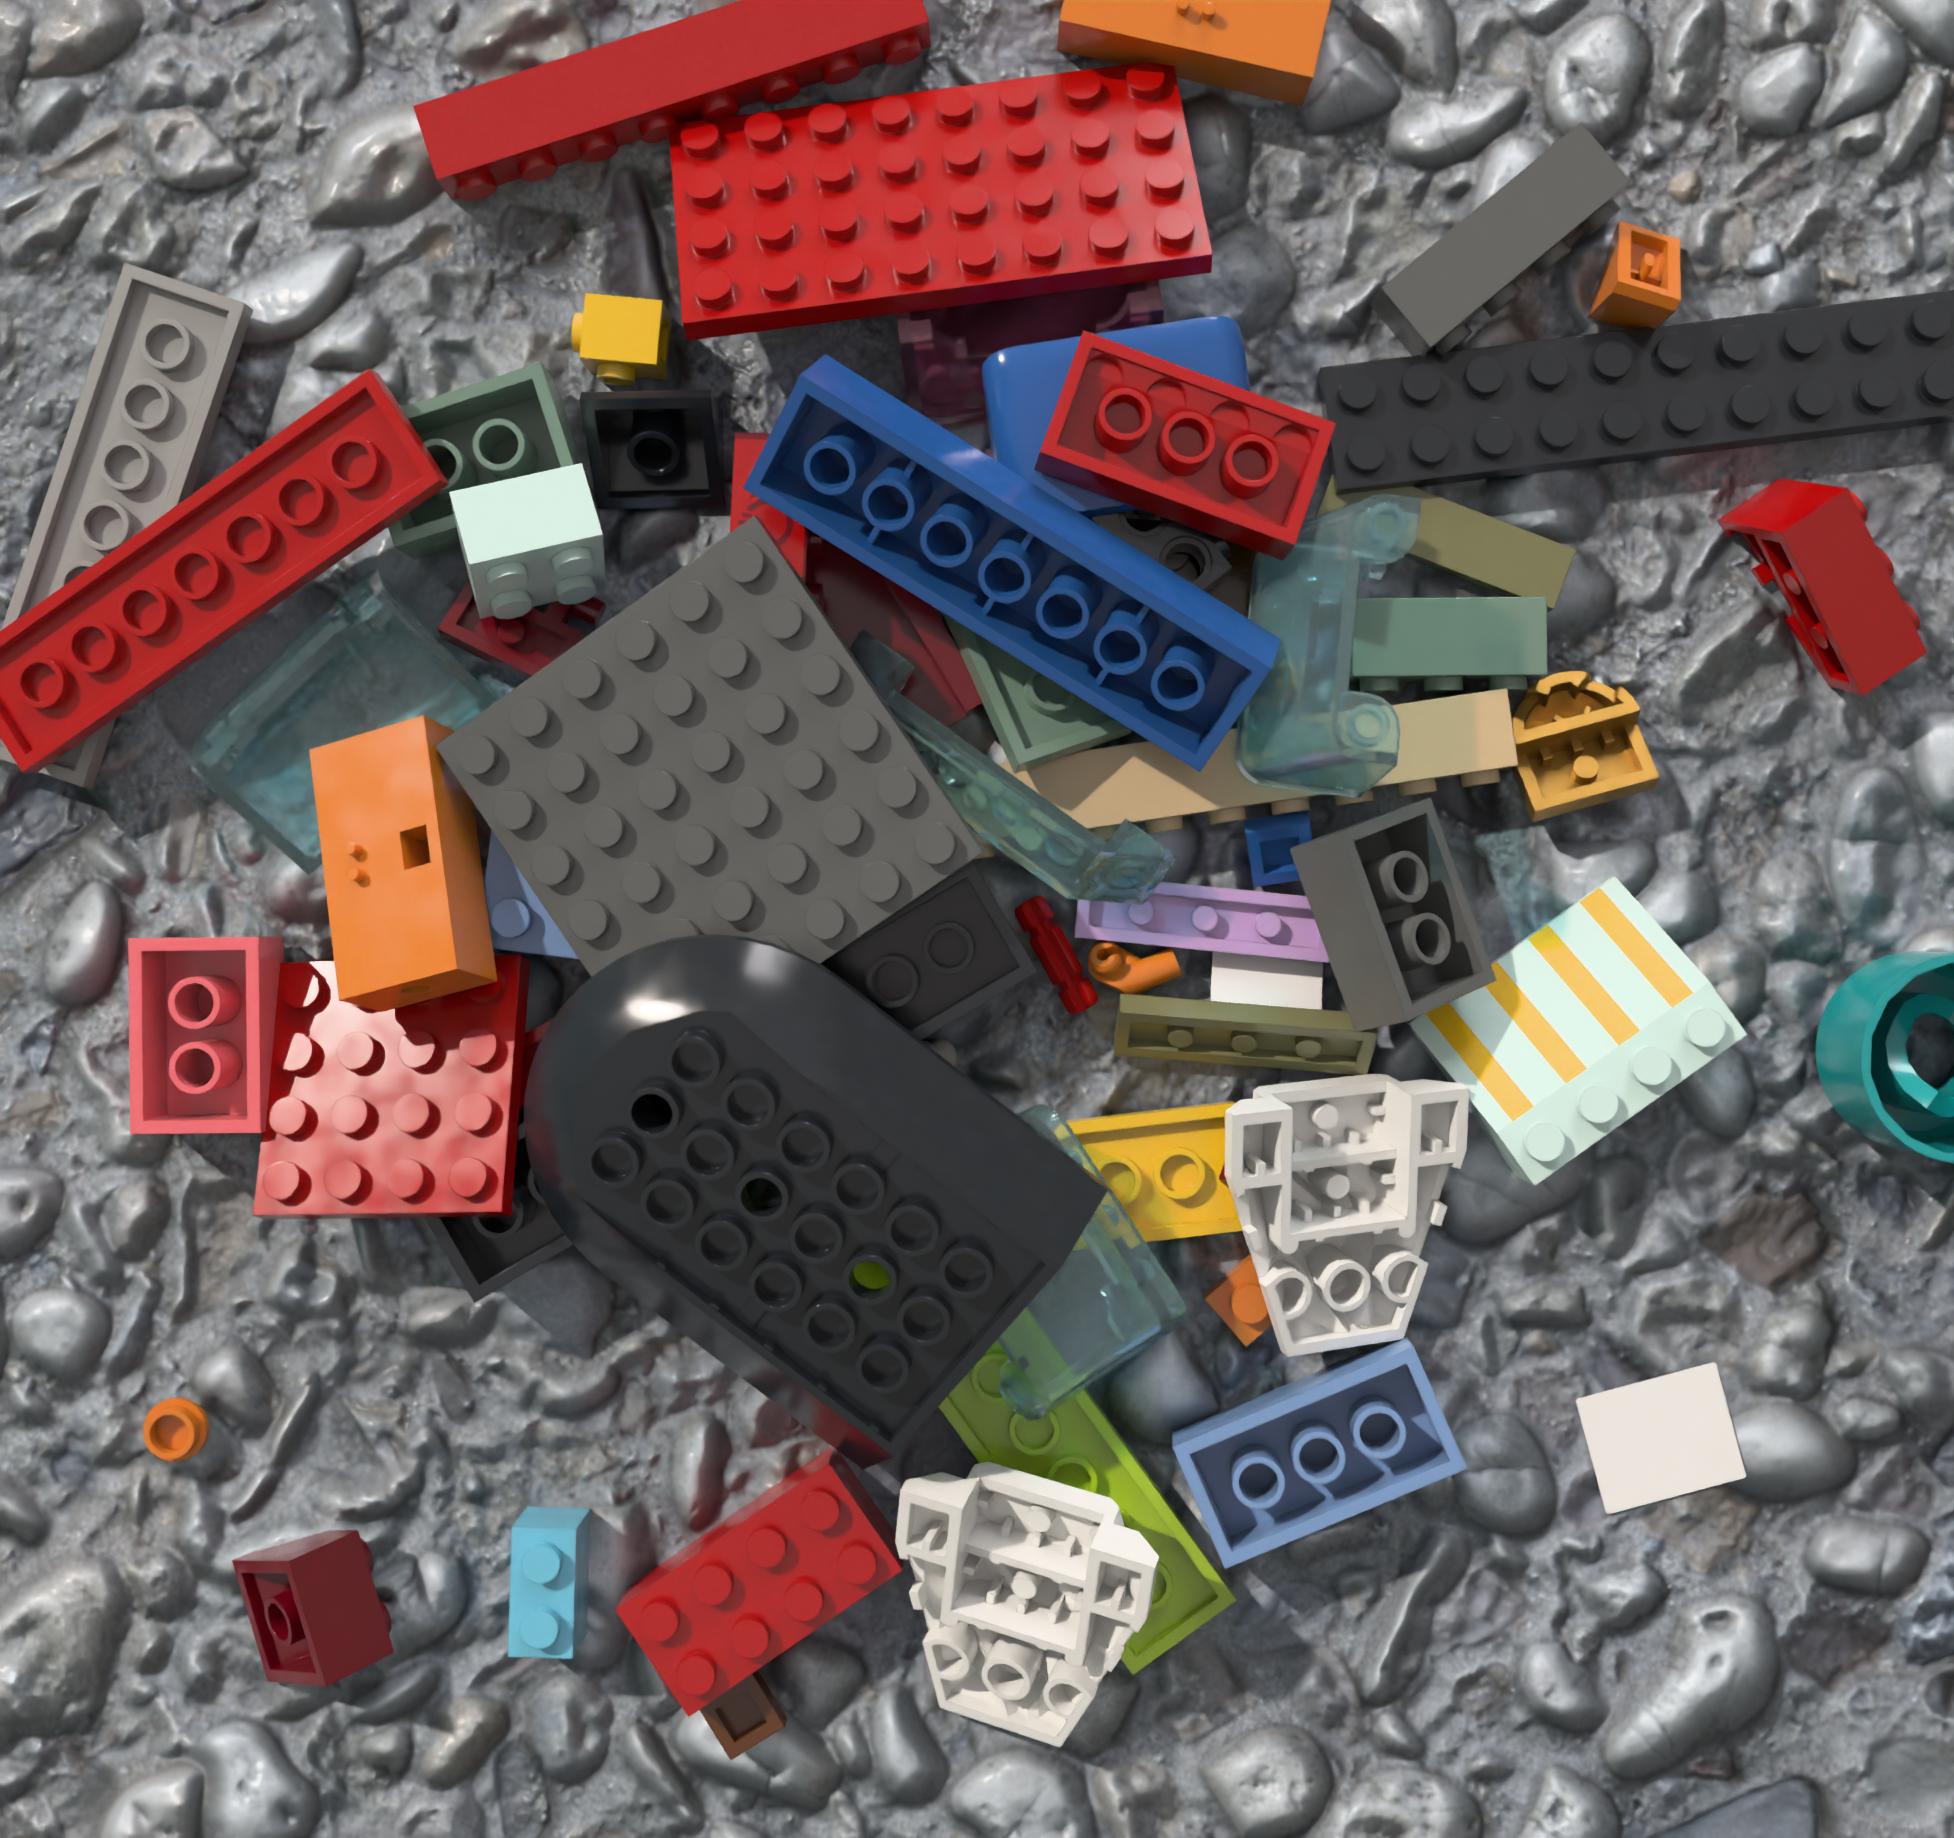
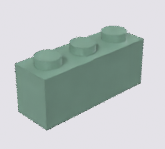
[1342,597,1547,694]

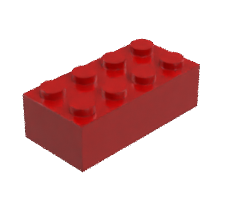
[615,1446,904,1717]

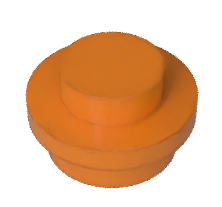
[143,1397,210,1462]

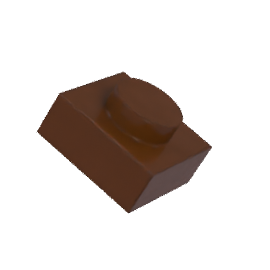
[700,1670,787,1760]

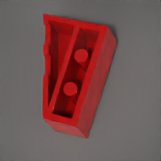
[1717,478,1927,696]

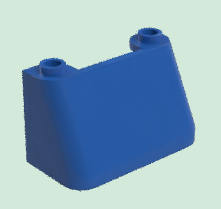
[982,316,1251,517]

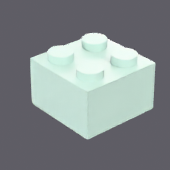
[449,463,606,619]

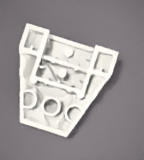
[1224,1073,1469,1357]
[895,1462,1159,1748]

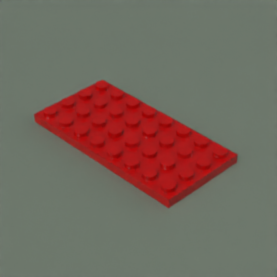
[669,62,1212,341]

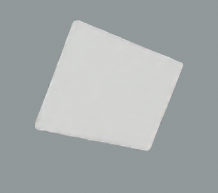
[1210,951,1323,1010]

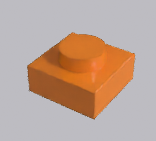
[1202,1254,1272,1347]

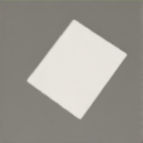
[1576,1362,1746,1514]

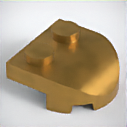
[1510,671,1660,822]

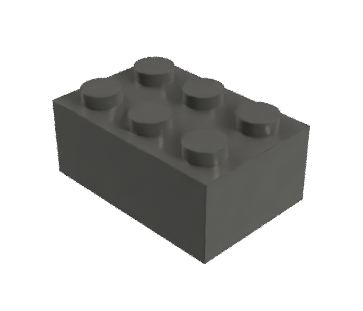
[1290,797,1497,1032]

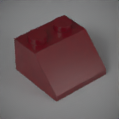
[232,1530,394,1687]

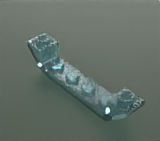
[850,629,1179,905]

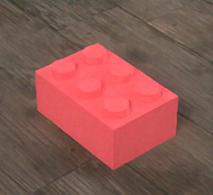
[128,936,284,1134]

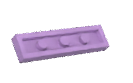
[1074,874,1329,963]

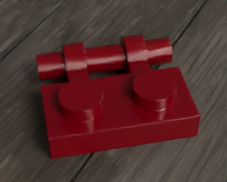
[438,578,606,681]

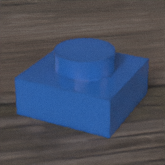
[1244,811,1312,887]

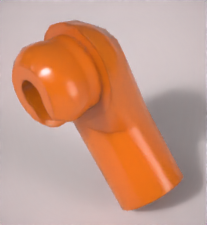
[1087,941,1183,995]

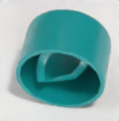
[1815,951,1954,1163]

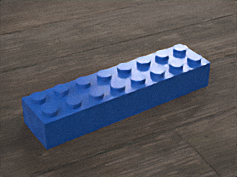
[743,354,1282,772]

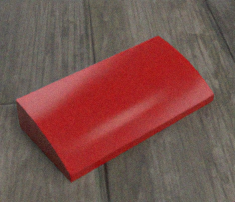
[1034,330,1336,561]

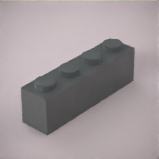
[1370,122,1631,358]

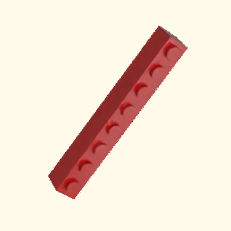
[413,0,931,201]

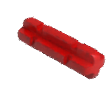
[1014,895,1098,1015]

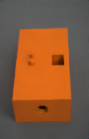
[1057,0,1331,106]
[309,715,497,1012]

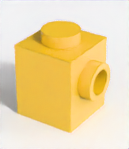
[571,293,672,386]

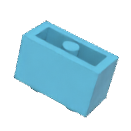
[508,1506,590,1659]

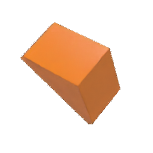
[1588,221,1681,330]

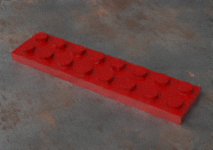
[0,369,449,773]

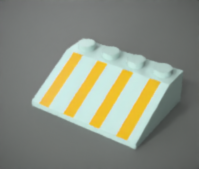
[1407,876,1747,1186]

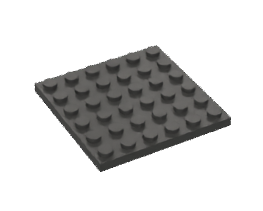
[435,515,986,977]

